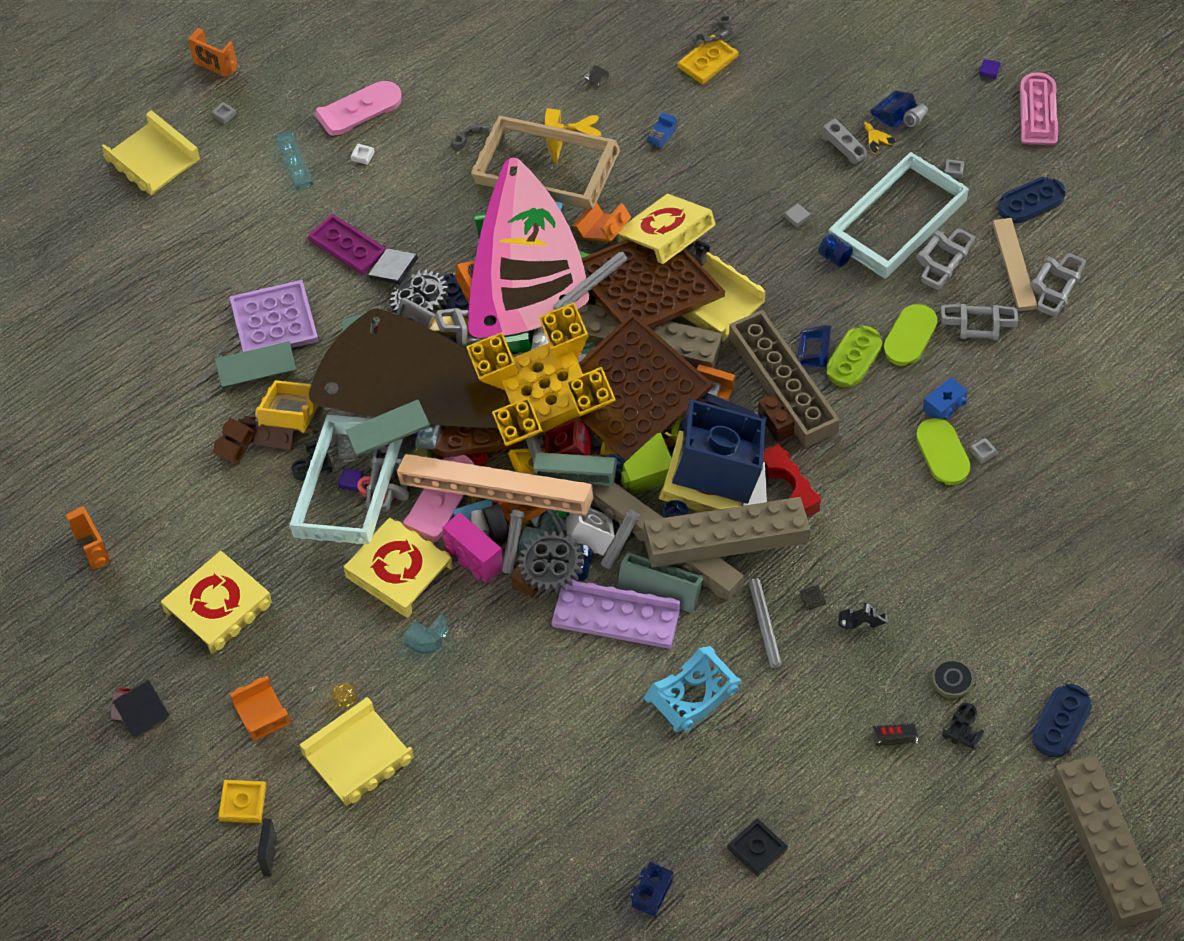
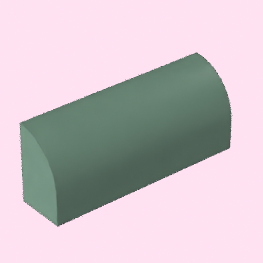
[215,341,296,388]
[346,400,430,457]
[533,452,617,486]
[617,552,703,613]

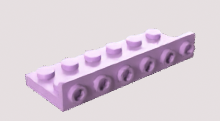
[552,579,680,649]

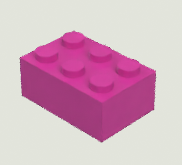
[442,512,503,583]

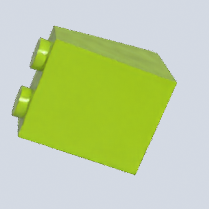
[620,433,671,496]

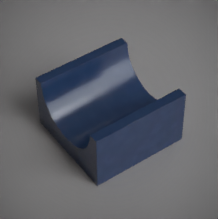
[672,399,765,504]

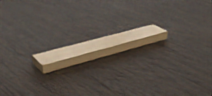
[993,218,1037,311]

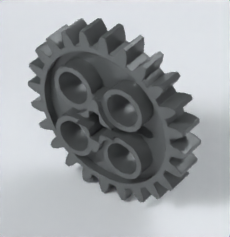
[390,270,450,314]
[518,531,584,594]

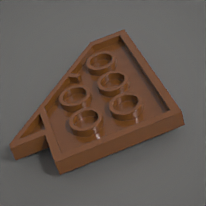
[428,426,523,458]

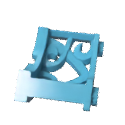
[643,646,742,732]

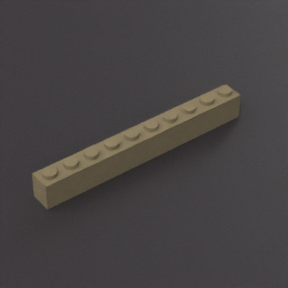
[591,483,744,601]

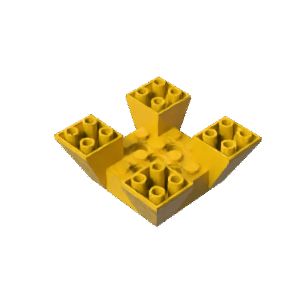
[466,302,616,446]

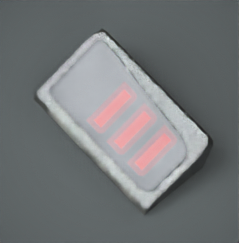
[873,723,918,746]

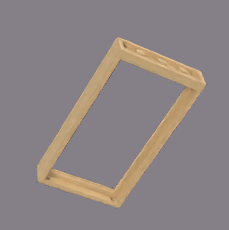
[471,115,620,210]

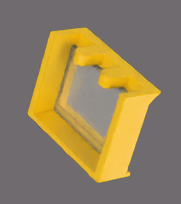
[255,380,319,433]

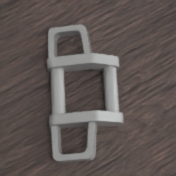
[916,229,975,290]
[1030,253,1086,317]
[941,304,1018,341]
[434,308,494,347]
[366,446,409,512]

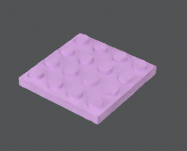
[230,280,319,352]

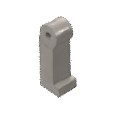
[821,118,867,164]

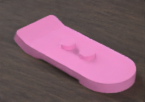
[1020,73,1058,145]
[315,81,402,136]
[403,455,474,542]

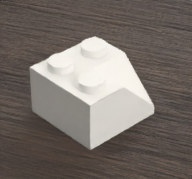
[566,508,614,555]

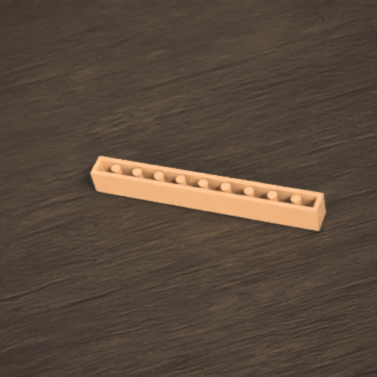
[397,454,594,515]

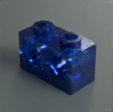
[630,862,674,917]

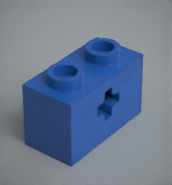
[923,377,968,420]

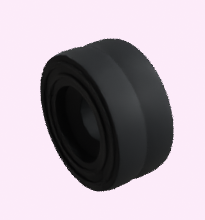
[483,504,509,542]

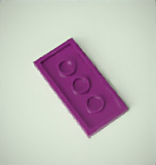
[308,214,386,276]

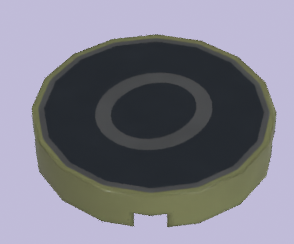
[932,659,974,699]

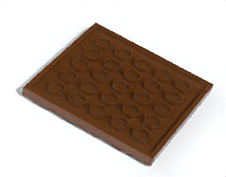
[581,240,725,328]
[562,312,714,462]

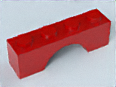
[763,444,821,517]

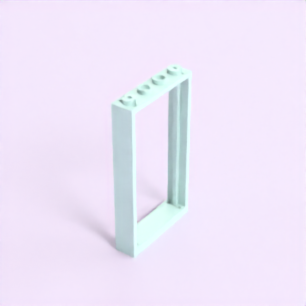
[828,152,969,279]
[289,415,403,544]

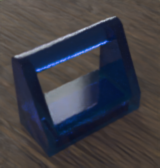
[870,90,917,128]
[797,325,831,368]

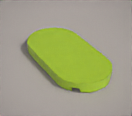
[884,304,937,366]
[826,326,882,387]
[916,418,970,485]

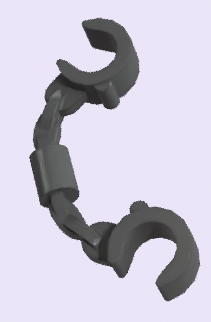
[693,15,731,46]
[451,124,505,149]

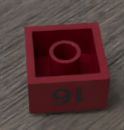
[544,417,591,456]

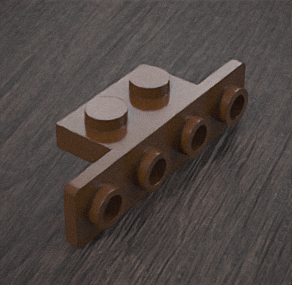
[238,416,317,450]

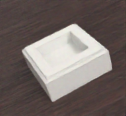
[351,144,375,165]

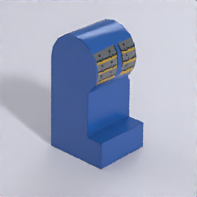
[647,112,676,148]

